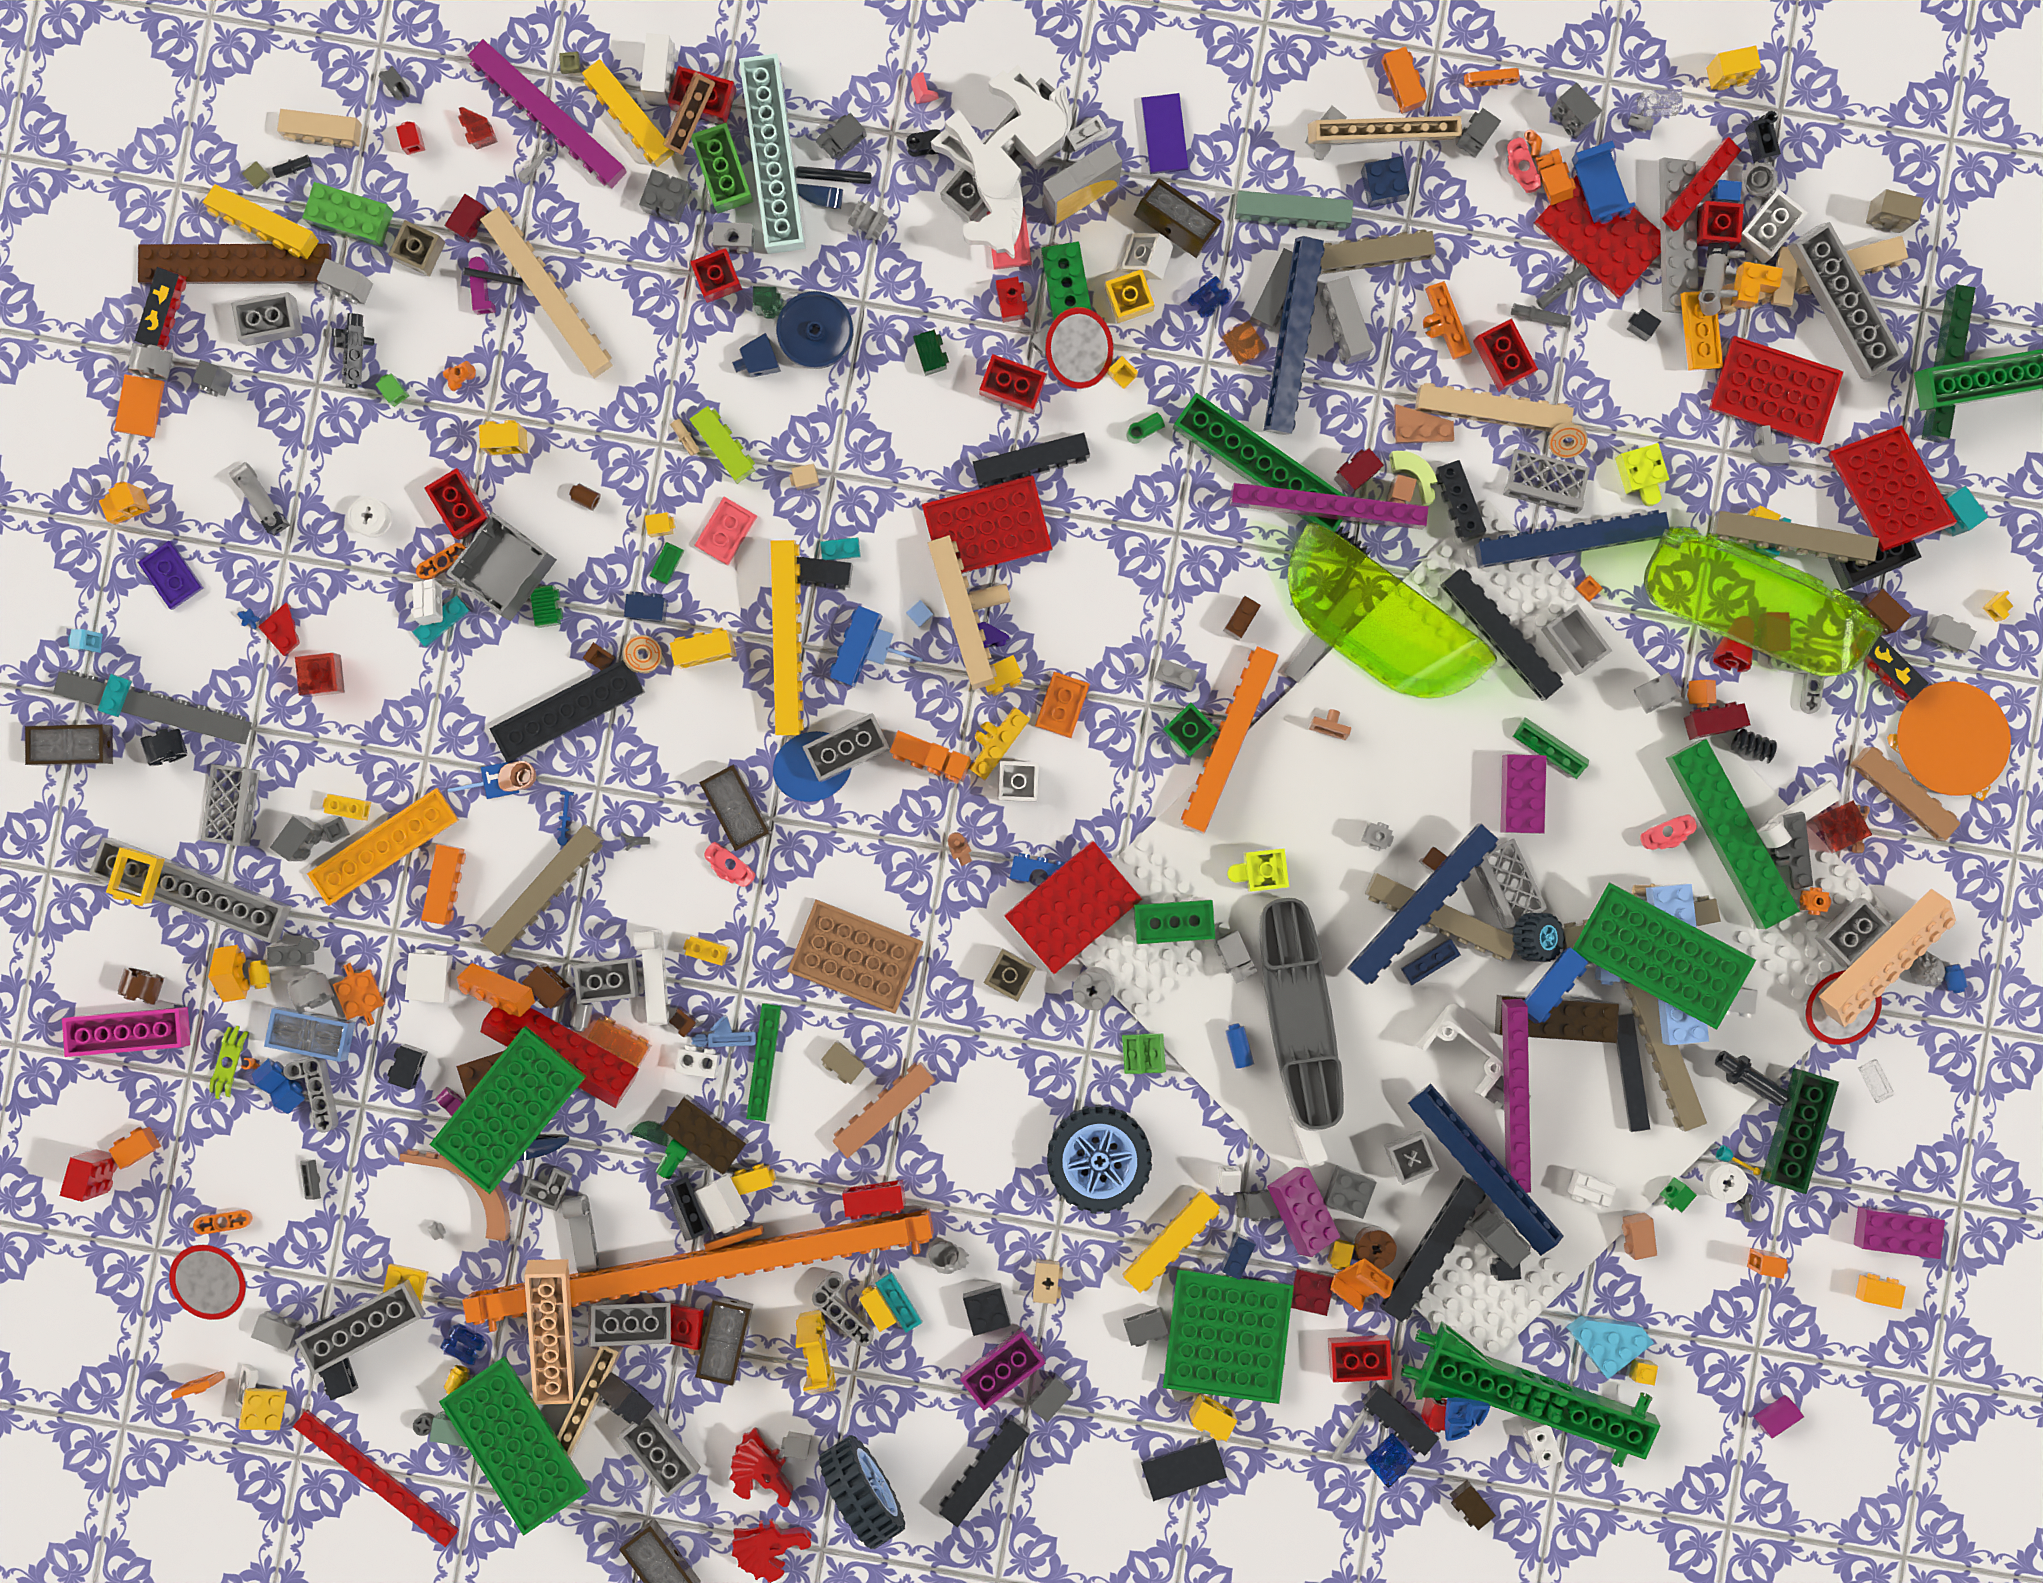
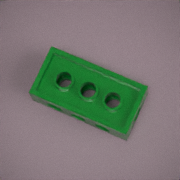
[1041,241,1091,321]
[1134,900,1215,944]

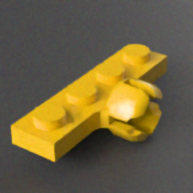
[968,707,1030,780]

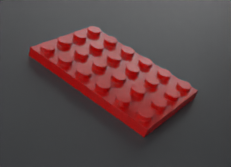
[1534,175,1661,299]
[1708,336,1844,445]
[1828,425,1957,552]
[922,475,1053,574]
[1004,840,1143,974]

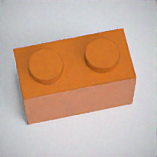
[109,1127,162,1170]
[1747,1248,1788,1279]

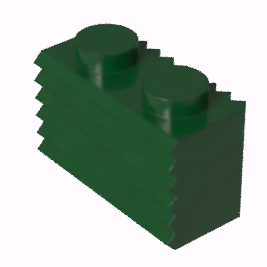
[913,329,949,376]

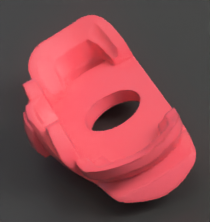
[1507,137,1541,193]
[1640,814,1697,850]
[704,842,756,887]

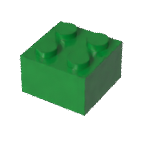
[1161,702,1217,758]

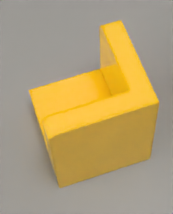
[1108,356,1138,389]
[1983,590,2013,622]

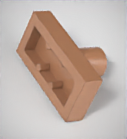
[1309,709,1351,740]

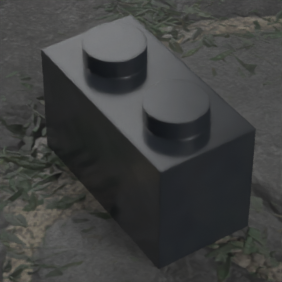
[387,1044,428,1090]

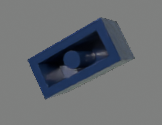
[624,591,668,623]
[1220,1232,1256,1280]

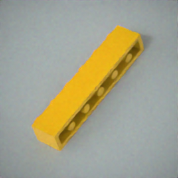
[582,59,675,167]
[202,184,319,259]
[1122,1189,1220,1293]

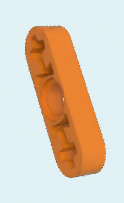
[1464,68,1520,88]
[416,543,467,580]
[193,1209,253,1235]

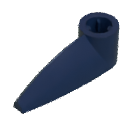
[797,184,843,209]
[518,1136,569,1161]

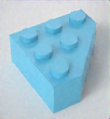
[1566,1315,1654,1379]

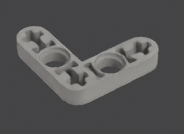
[1768,652,1826,714]

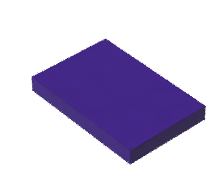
[137,541,204,610]

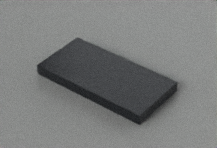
[1141,1438,1227,1502]

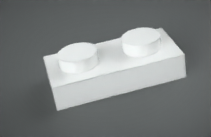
[1066,115,1108,152]
[235,1365,259,1408]

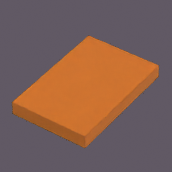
[114,374,165,438]
[1035,671,1090,738]

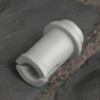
[1628,113,1654,131]

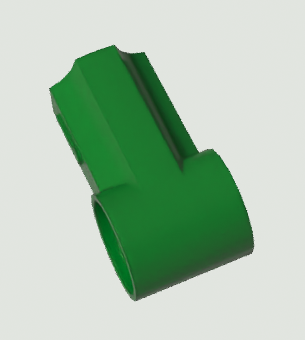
[1126,412,1165,444]
[655,1138,689,1180]

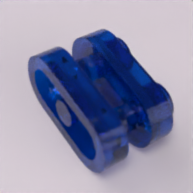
[1187,276,1231,319]
[440,1323,486,1365]

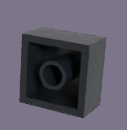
[963,1283,1011,1336]
[596,1372,654,1426]

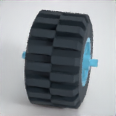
[1512,912,1564,962]

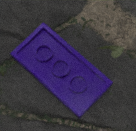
[1141,93,1189,174]

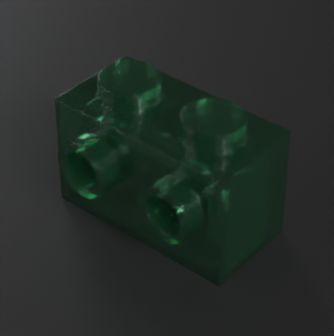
[753,286,784,319]

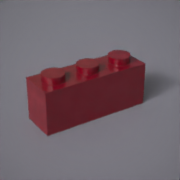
[1683,702,1751,740]

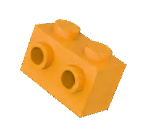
[1855,1273,1906,1309]

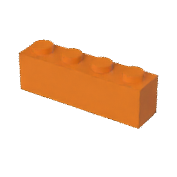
[421,844,466,925]
[456,963,535,1017]

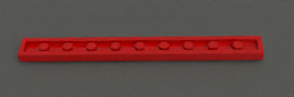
[293,1409,460,1548]

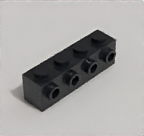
[1435,460,1487,543]

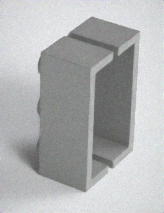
[1541,604,1612,676]

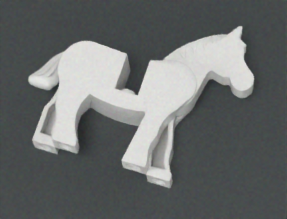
[931,65,1072,259]

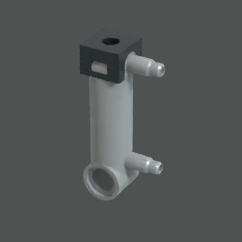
[1699,242,1745,316]
[229,462,290,536]

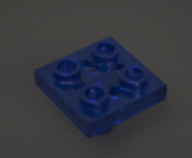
[1365,1433,1417,1488]

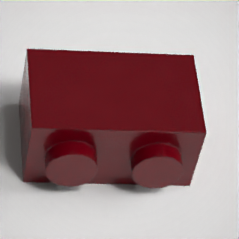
[444,194,489,243]

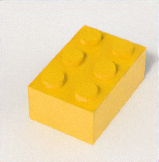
[669,628,737,669]

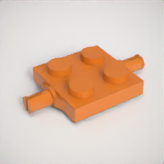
[332,963,385,1026]

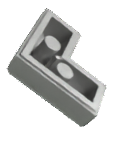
[521,1167,573,1211]

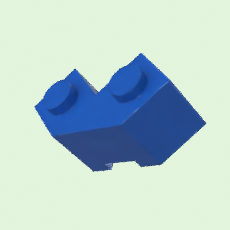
[251,1058,305,1114]

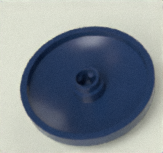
[776,291,854,369]

